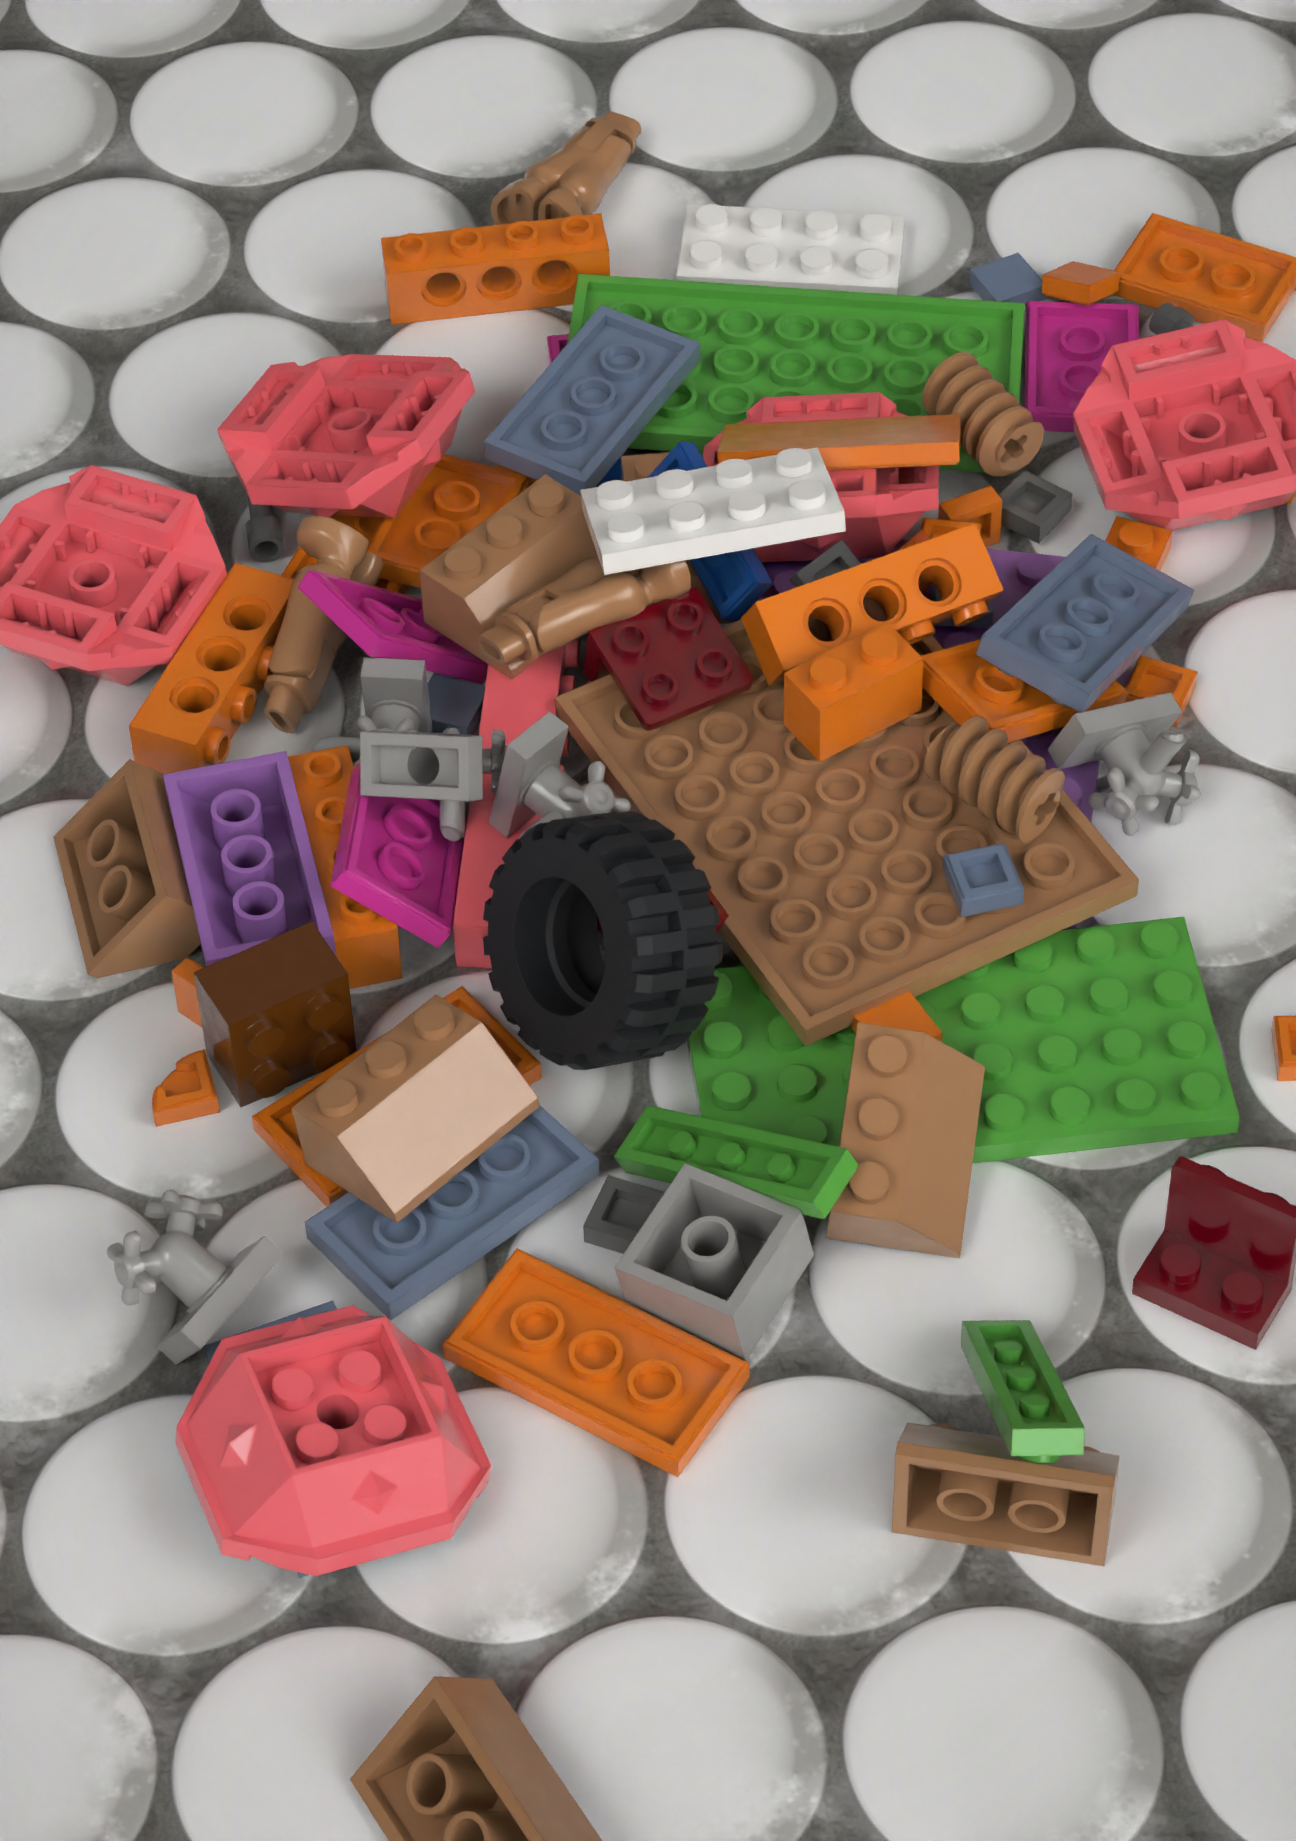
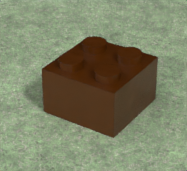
[193,921,357,1108]

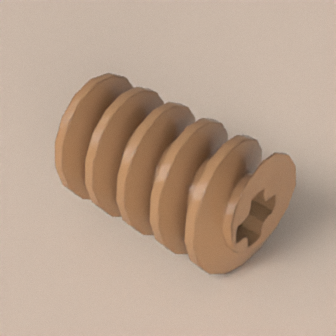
[922,352,1044,476]
[924,715,1065,844]

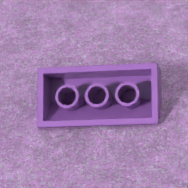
[163,751,336,967]

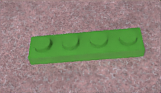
[614,1105,859,1220]
[961,1320,1085,1464]

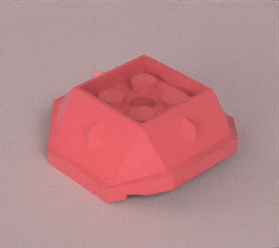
[1073,319,1296,531]
[217,354,475,518]
[703,392,939,562]
[0,465,227,686]
[175,1305,491,1576]

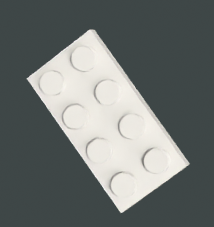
[676,204,905,295]
[580,447,846,575]

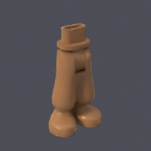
[490,111,642,225]
[263,516,384,733]
[476,557,691,665]

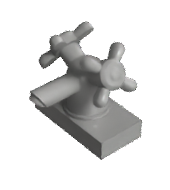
[312,657,433,768]
[1047,692,1201,836]
[489,711,631,839]
[360,728,507,842]
[107,1189,284,1365]

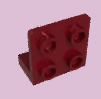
[583,587,753,731]
[1132,1156,1296,1350]

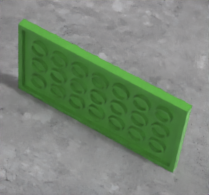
[567,274,1025,475]
[687,917,1240,1163]

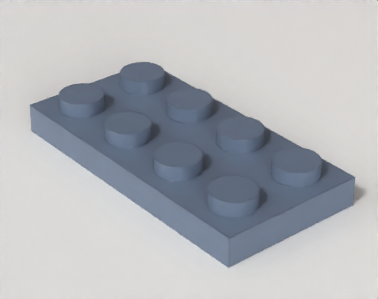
[484,305,700,496]
[976,534,1194,713]
[305,1105,599,1320]

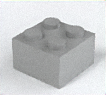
[614,1163,814,1361]

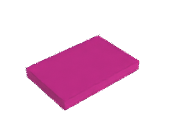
[1024,301,1139,432]
[297,570,488,685]
[330,762,467,948]

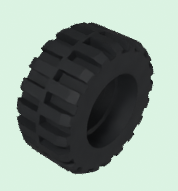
[483,811,722,1070]

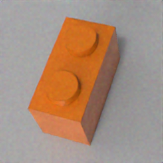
[784,622,923,762]

